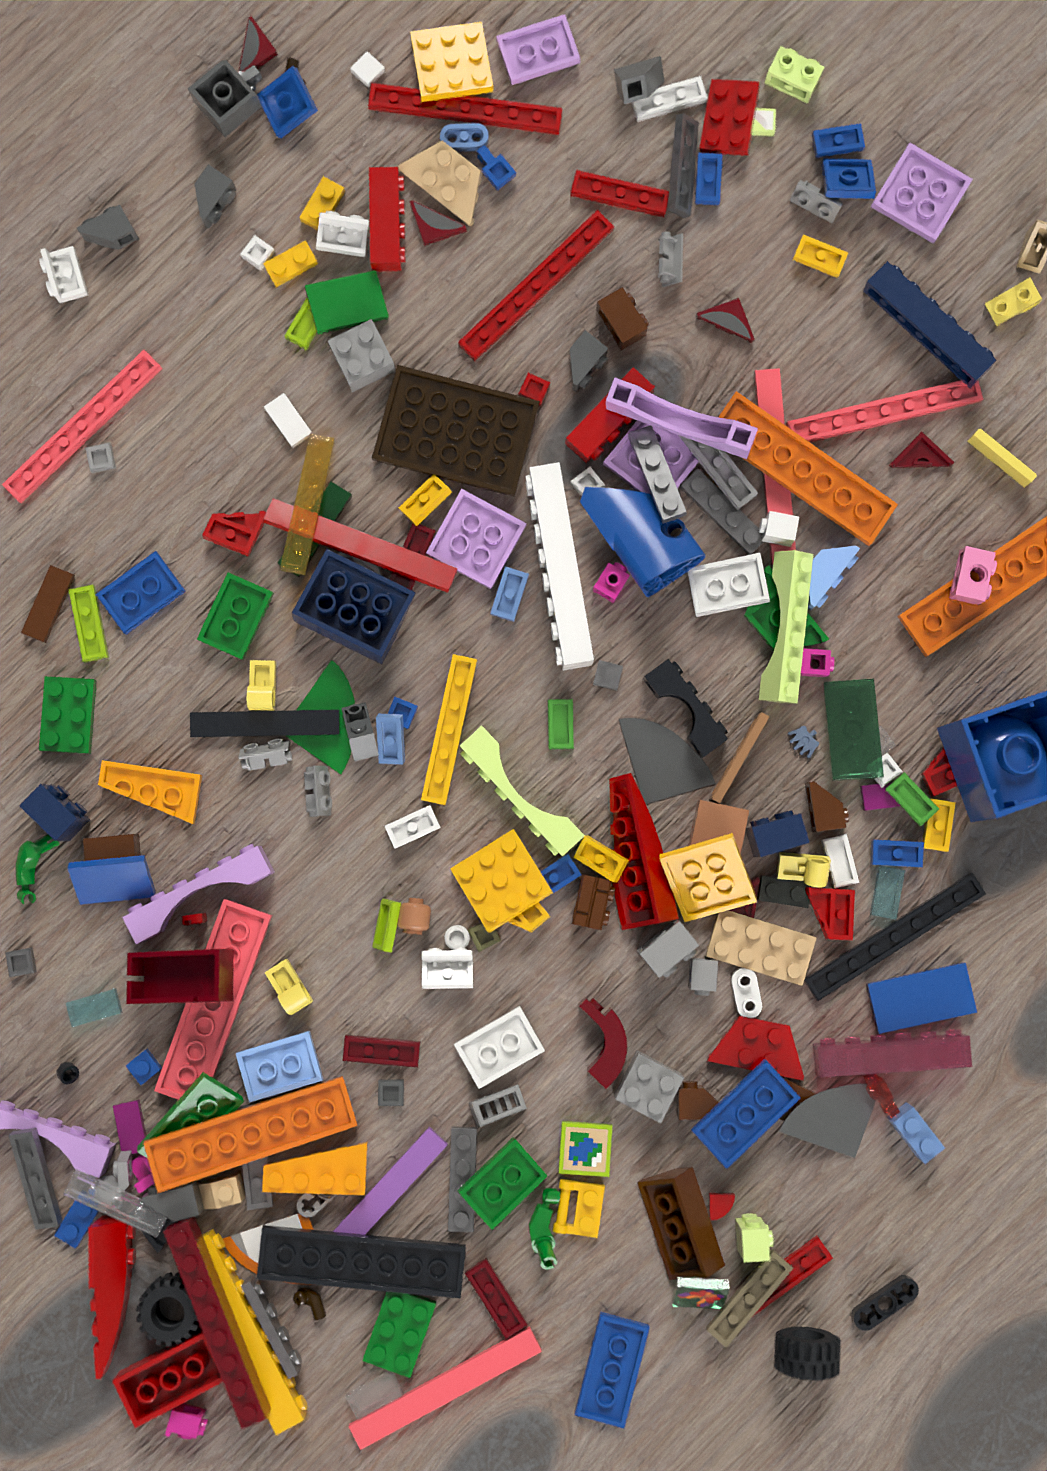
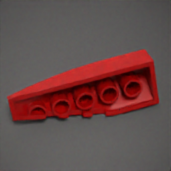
[609,773,679,930]
[88,1215,136,1379]

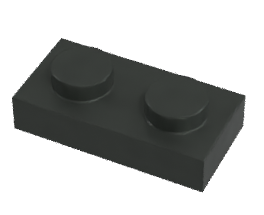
[757,876,811,908]

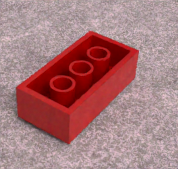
[112,1328,223,1428]

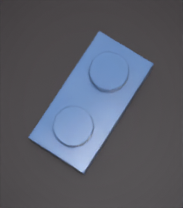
[490,566,529,622]
[376,713,405,765]

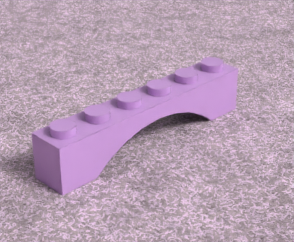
[606,378,758,459]
[122,844,275,944]
[0,1100,116,1178]

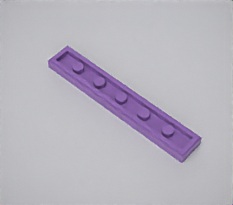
[332,1126,448,1235]

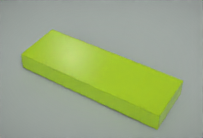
[69,585,109,662]

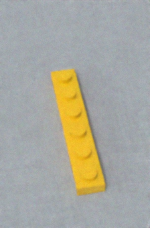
[421,654,477,805]

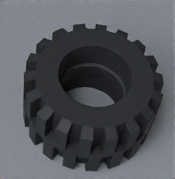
[136,1272,200,1346]
[774,1327,841,1381]

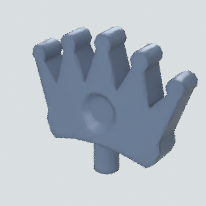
[787,726,819,758]

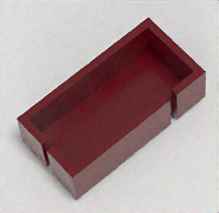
[126,949,234,1004]

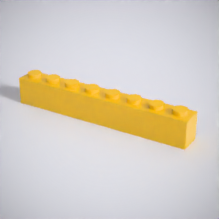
[202,1229,308,1435]

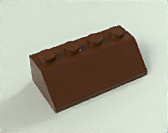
[637,1167,725,1280]

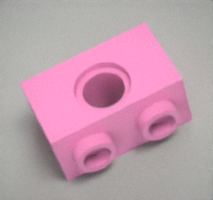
[949,546,997,605]

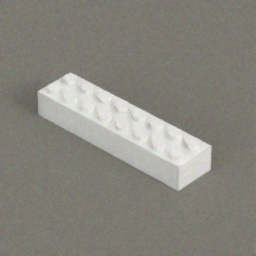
[525,462,594,671]

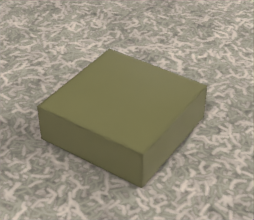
[468,922,501,952]

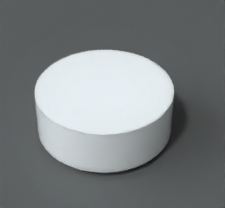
[444,925,470,950]

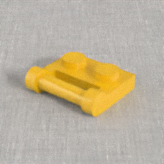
[552,1179,605,1238]

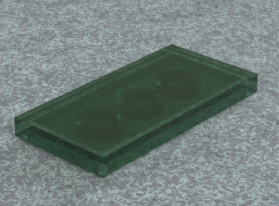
[823,679,884,781]

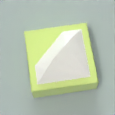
[752,108,776,136]

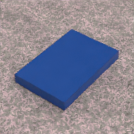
[96,551,186,635]
[67,855,156,905]

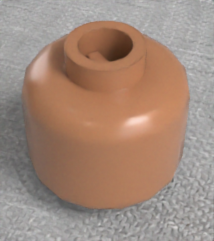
[397,898,431,935]

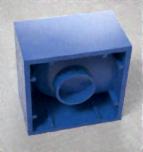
[937,691,1047,822]

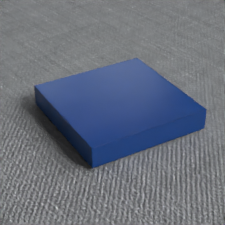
[257,66,318,138]
[822,159,876,199]

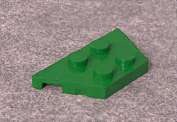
[744,565,829,652]

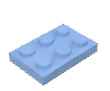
[236,1031,324,1102]

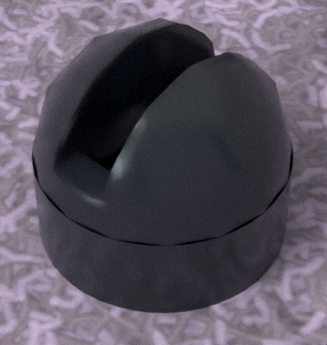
[56,1062,79,1084]

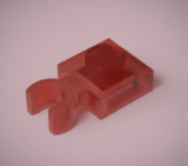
[863,1072,900,1118]

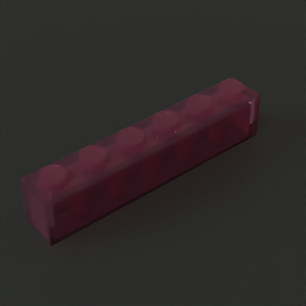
[813,1030,972,1077]

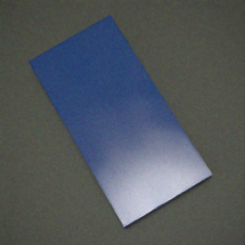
[866,962,977,1034]
[691,1059,800,1169]
[574,1312,650,1428]

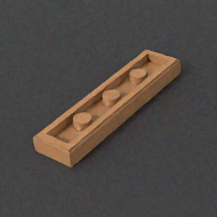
[709,713,769,804]

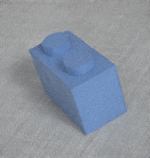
[887,1102,945,1164]

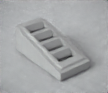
[469,1084,527,1127]

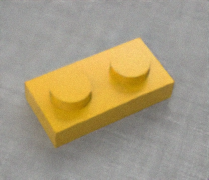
[299,176,345,230]
[793,234,848,278]
[263,240,318,287]
[399,475,452,526]
[922,798,956,852]
[574,835,629,883]

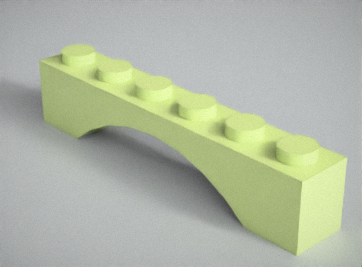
[759,550,813,704]
[460,725,584,856]

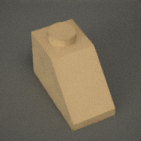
[198,1171,246,1209]

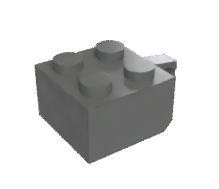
[188,60,262,137]

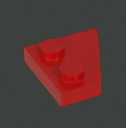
[202,511,266,557]
[921,747,957,797]
[805,887,855,940]

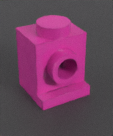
[593,562,630,604]
[801,648,834,677]
[165,1403,208,1439]

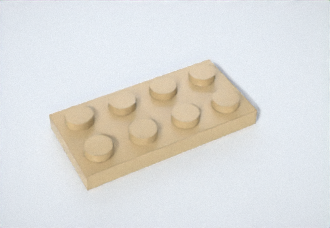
[705,910,817,986]

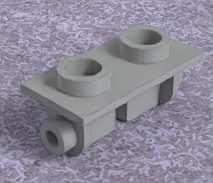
[790,180,843,223]
[658,232,683,287]
[238,739,292,771]
[304,766,332,817]

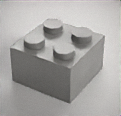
[328,319,396,392]
[636,920,699,978]
[614,1050,684,1123]

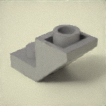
[94,1151,133,1211]

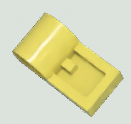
[985,278,1042,326]
[247,660,276,711]
[776,852,831,887]
[264,959,313,1015]

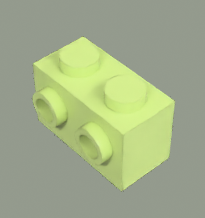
[765,46,824,103]
[735,1213,773,1262]

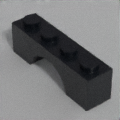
[643,659,728,758]

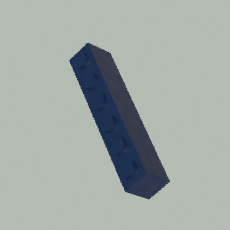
[863,261,996,389]

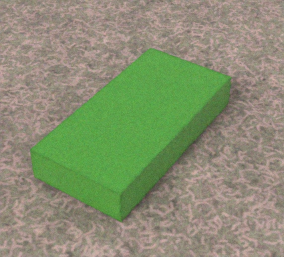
[548,699,574,750]
[885,772,939,826]

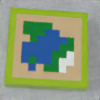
[558,1121,612,1177]

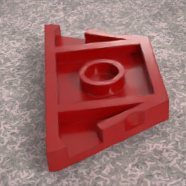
[707,1015,804,1081]

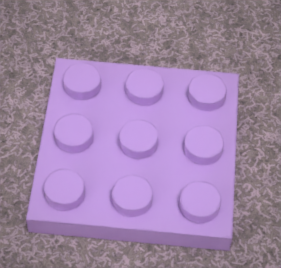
[871,143,973,244]
[603,420,699,494]
[426,489,527,589]

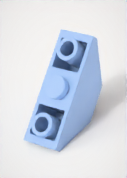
[808,546,860,611]

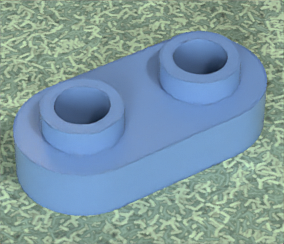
[440,123,489,152]

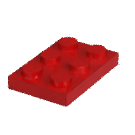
[699,79,760,156]

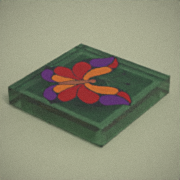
[672,1277,729,1309]

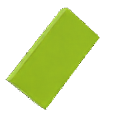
[284,298,317,350]
[372,898,401,953]

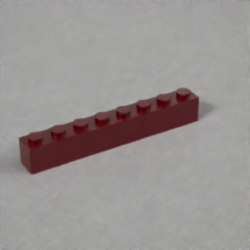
[163,1216,271,1430]

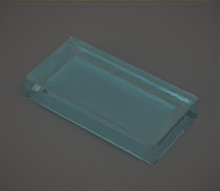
[870,865,905,920]
[65,988,122,1027]

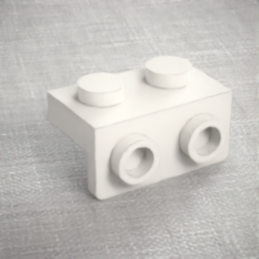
[316,211,369,257]
[39,246,88,303]
[422,948,473,989]

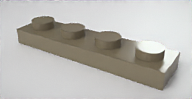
[706,1249,793,1347]

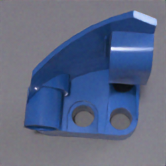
[580,487,706,597]

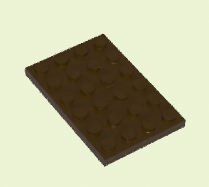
[372,365,540,497]

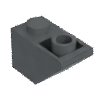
[614,56,664,104]
[194,164,237,229]
[77,205,139,250]
[569,330,608,392]
[341,702,379,761]
[142,1180,204,1221]

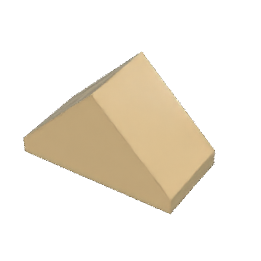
[1017,220,1047,274]

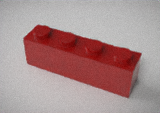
[369,167,406,272]
[565,367,655,464]

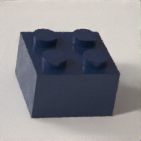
[19,784,91,841]
[745,810,810,857]

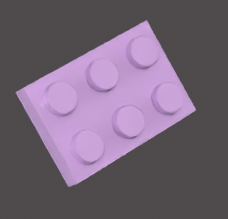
[496,14,580,85]

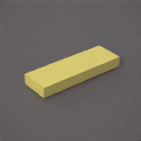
[967,429,1037,487]

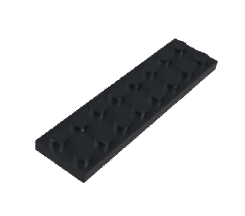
[256,1225,466,1299]

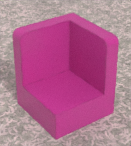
[132,1155,155,1194]

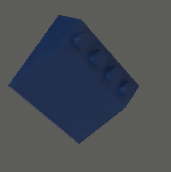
[292,549,416,664]

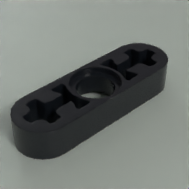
[851,1275,919,1331]

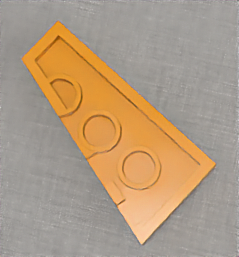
[98,760,202,824]
[262,1142,368,1195]

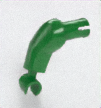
[15,834,60,905]
[528,1188,560,1270]

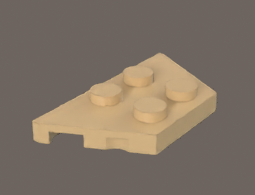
[398,140,482,226]

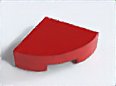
[181,912,208,926]
[709,1193,735,1220]

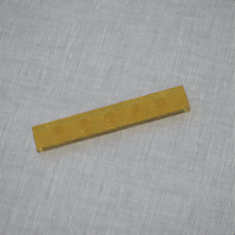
[280,434,335,575]

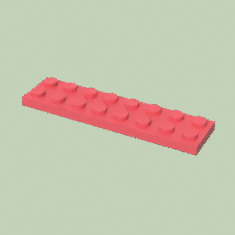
[154,899,272,1100]

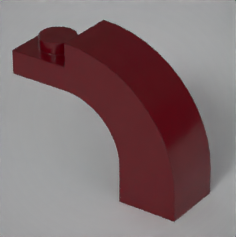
[579,997,627,1089]

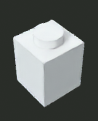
[759,511,799,547]

